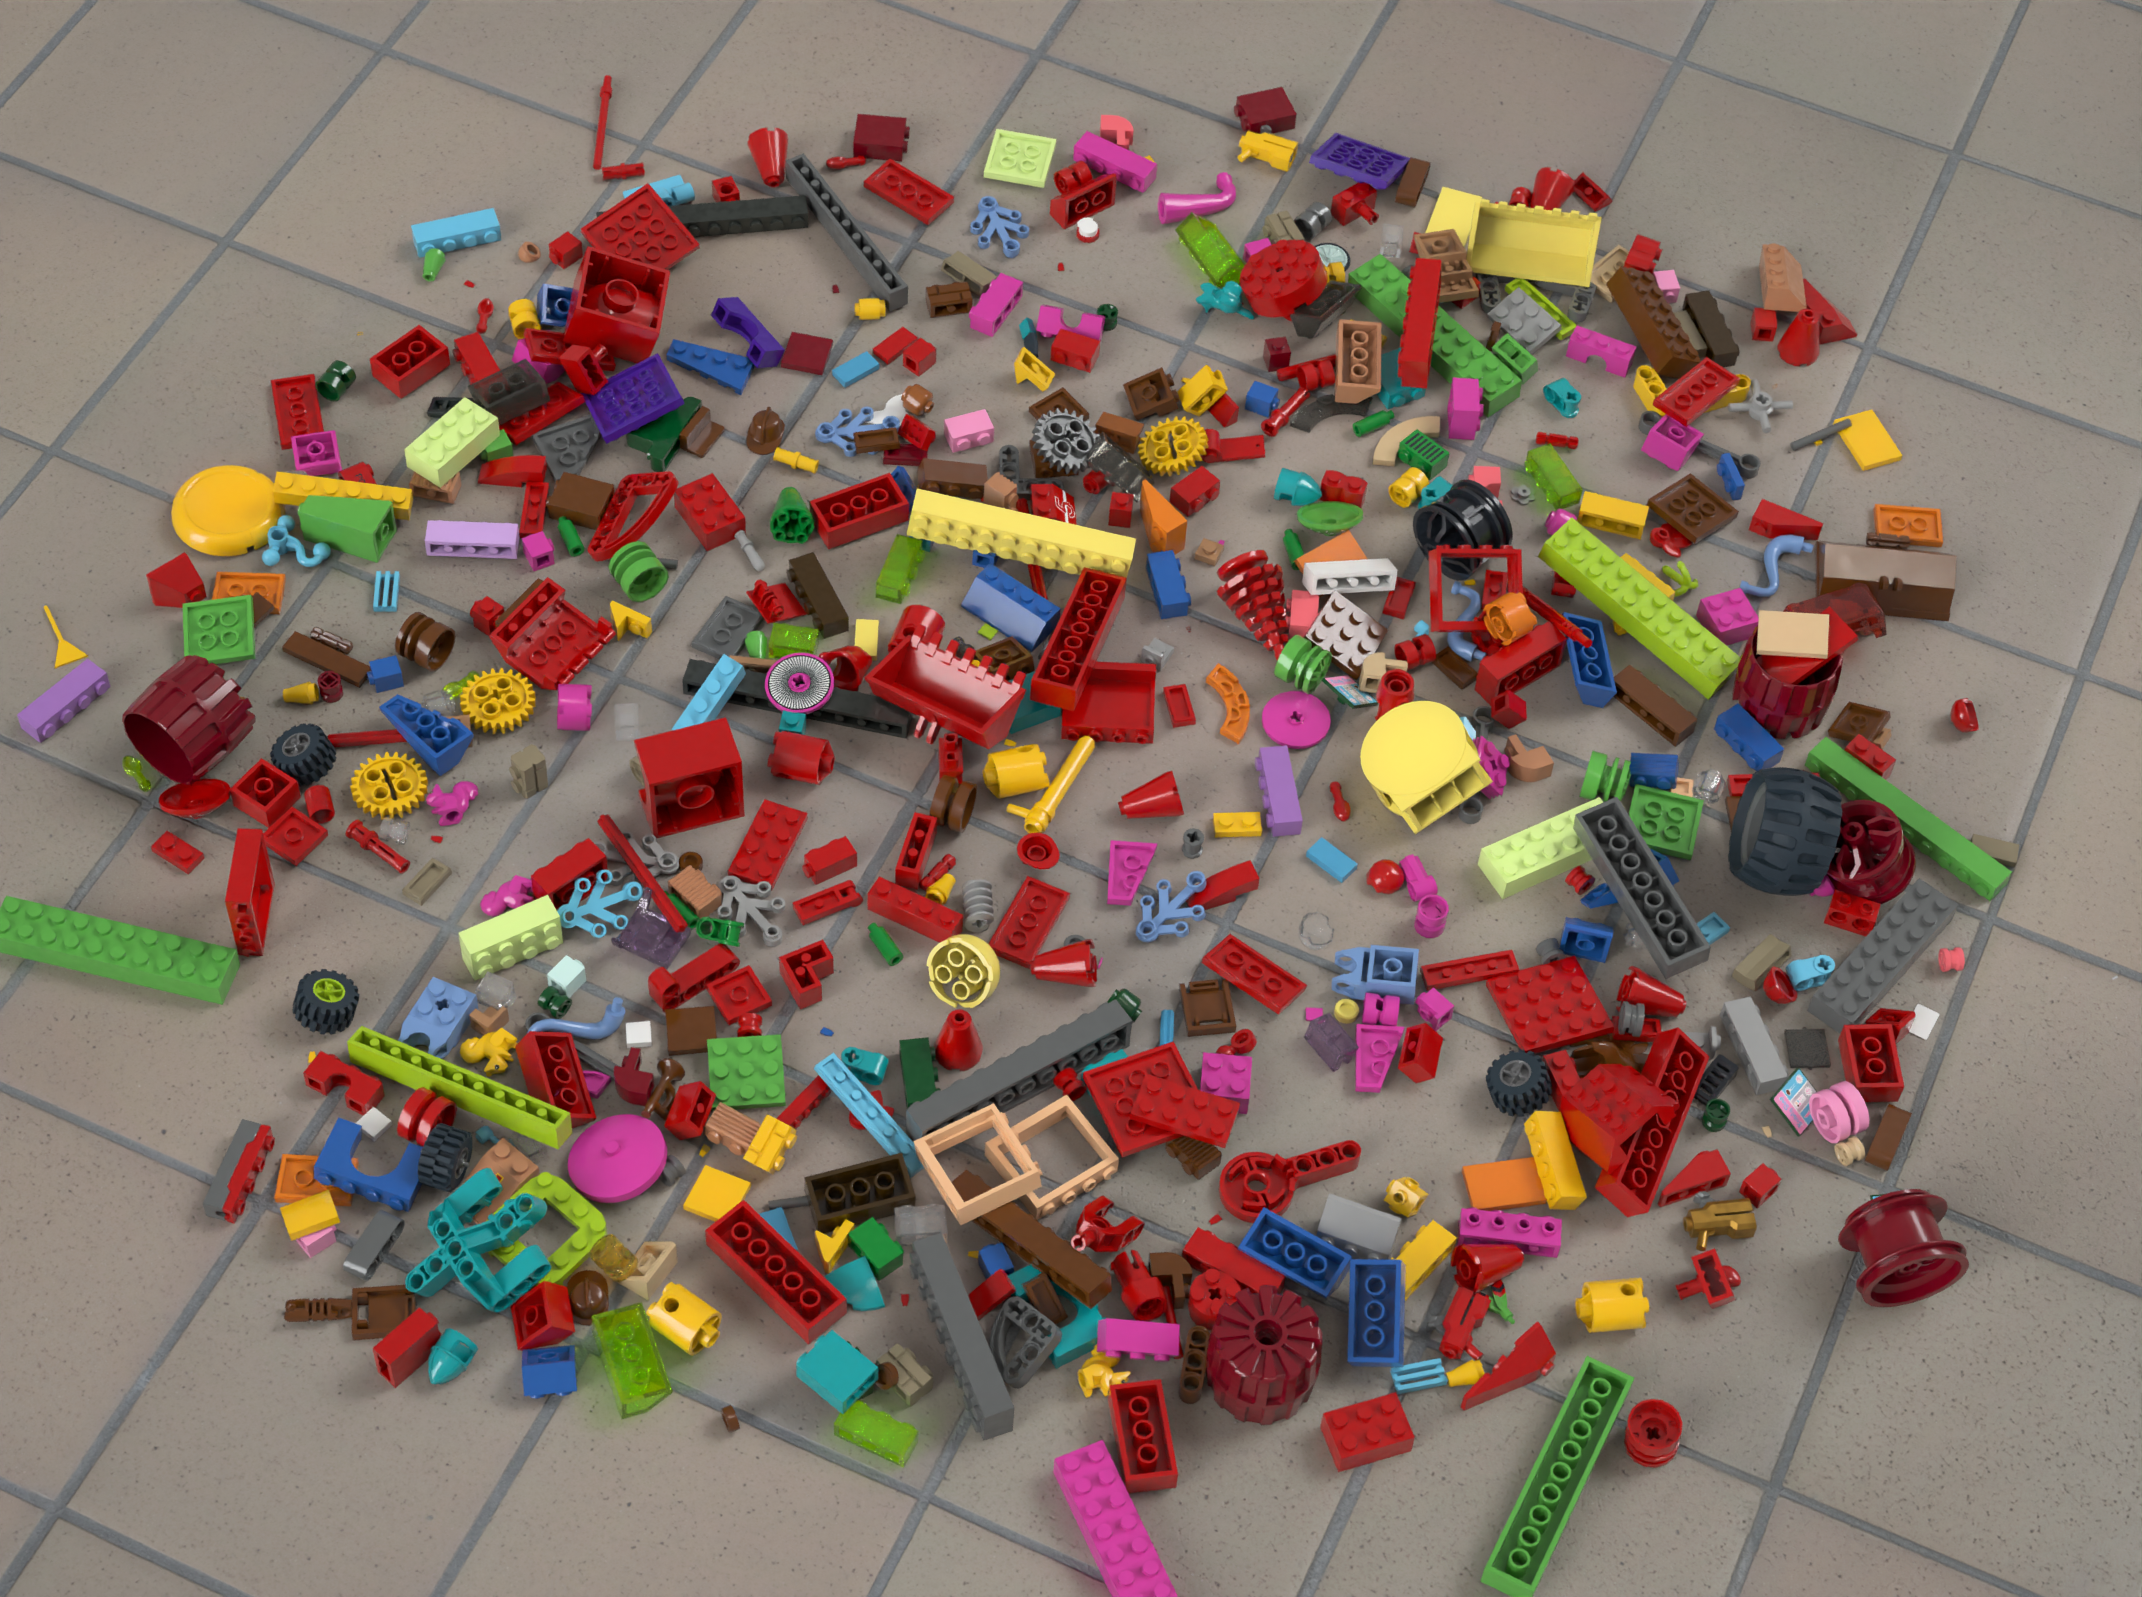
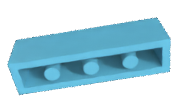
[411,208,501,258]
[672,654,746,730]

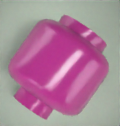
[1545,508,1577,536]

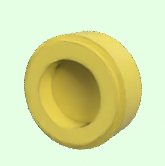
[1334,999,1359,1024]

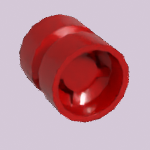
[1054,160,1093,194]
[1297,359,1335,392]
[1394,634,1436,671]

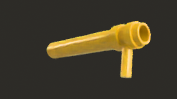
[1007,736,1095,833]

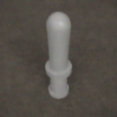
[735,530,765,571]

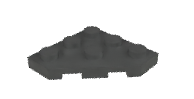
[532,414,601,482]

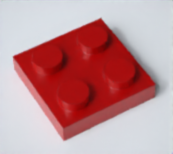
[263,807,328,866]
[706,965,772,1026]

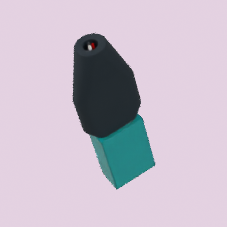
[1019,317,1038,358]

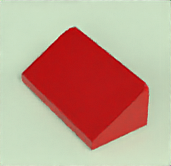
[1573,172,1613,212]
[1207,393,1239,428]

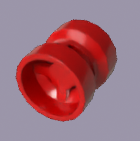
[1509,187,1532,208]
[1053,1067,1087,1102]

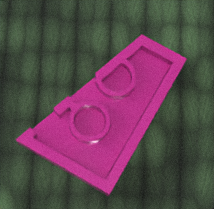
[1107,840,1158,906]
[1355,1024,1405,1093]

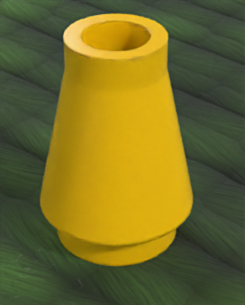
[283,681,319,704]
[925,873,956,905]
[1445,1359,1485,1388]

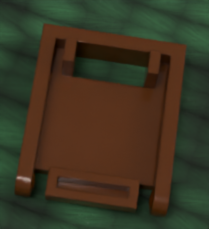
[1179,979,1236,1037]
[352,1285,416,1340]

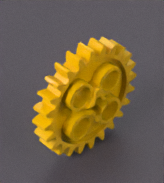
[1138,416,1209,477]
[460,668,536,734]
[350,752,428,820]

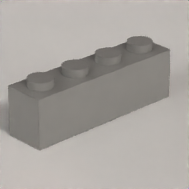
[1720,996,1789,1095]

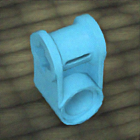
[1785,955,1835,991]

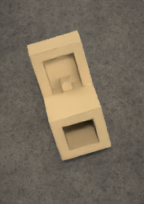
[1359,652,1408,693]

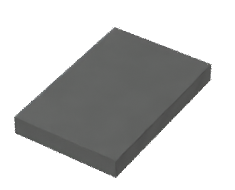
[691,596,764,660]

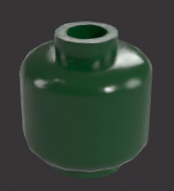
[1107,988,1142,1022]

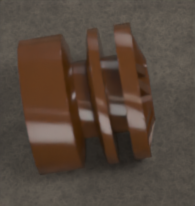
[395,612,456,672]

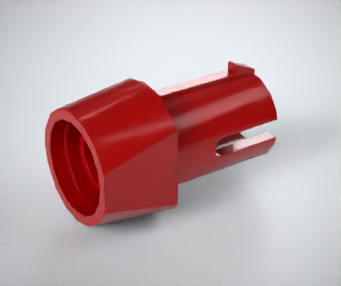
[1374,669,1414,721]
[1110,1250,1167,1322]

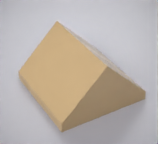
[616,1241,678,1300]

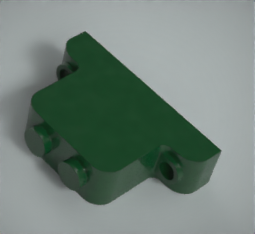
[626,397,702,472]

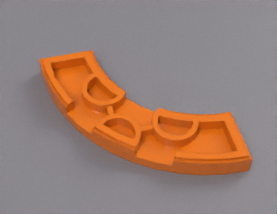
[1206,663,1250,744]

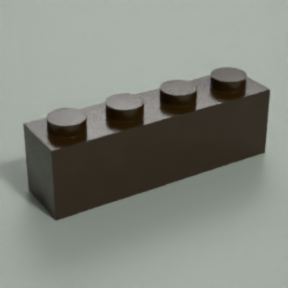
[1682,290,1740,368]
[786,552,849,639]

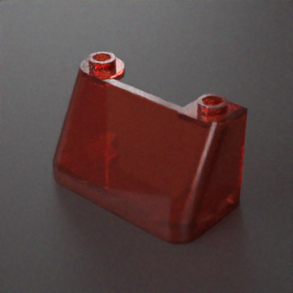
[1783,583,1887,638]

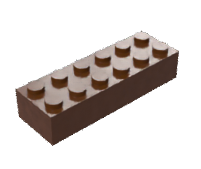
[1606,266,1701,379]

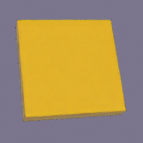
[683,1165,751,1222]

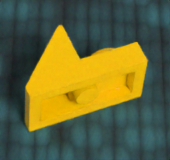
[1014,347,1055,392]
[610,601,652,641]
[815,1219,854,1274]

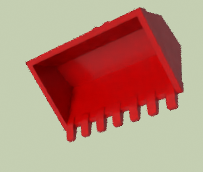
[864,624,1026,749]

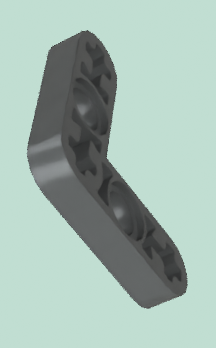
[1476,273,1534,314]
[1535,280,1596,322]
[999,445,1064,501]

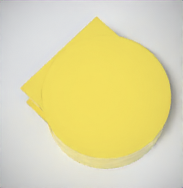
[1360,701,1493,834]

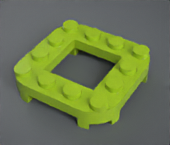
[486,1172,607,1290]

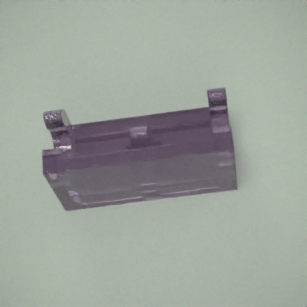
[1304,1013,1359,1072]

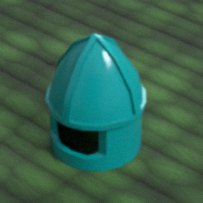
[1274,468,1322,506]
[428,1328,479,1384]

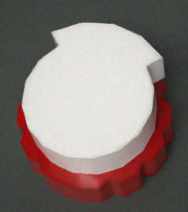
[1076,218,1100,243]

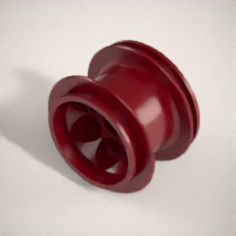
[1838,1189,1969,1307]

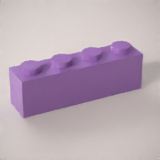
[17,658,110,743]
[1255,745,1303,837]

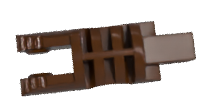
[284,1298,352,1322]

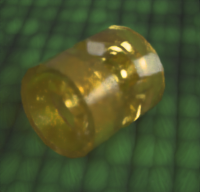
[590,1234,638,1282]

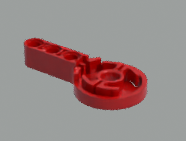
[1219,1140,1361,1223]

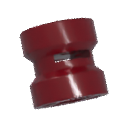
[317,671,343,703]

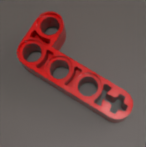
[648,943,740,1012]

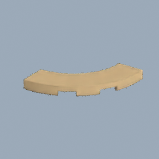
[1373,416,1440,466]

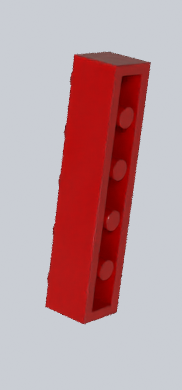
[776,1075,831,1129]

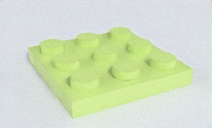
[984,129,1057,188]

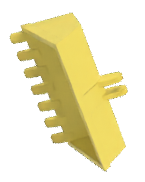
[1466,199,1602,287]

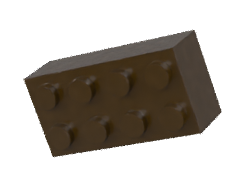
[804,1153,916,1233]

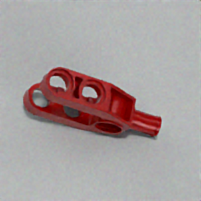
[1071,1195,1145,1252]

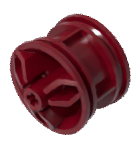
[1827,800,1916,904]

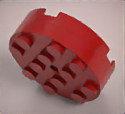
[1239,239,1328,317]

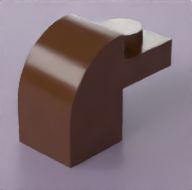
[1148,1252,1193,1309]

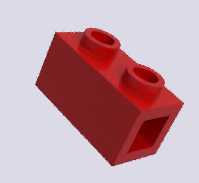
[802,836,857,885]

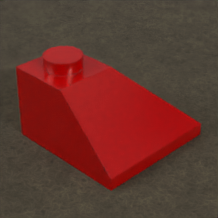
[146,552,207,608]

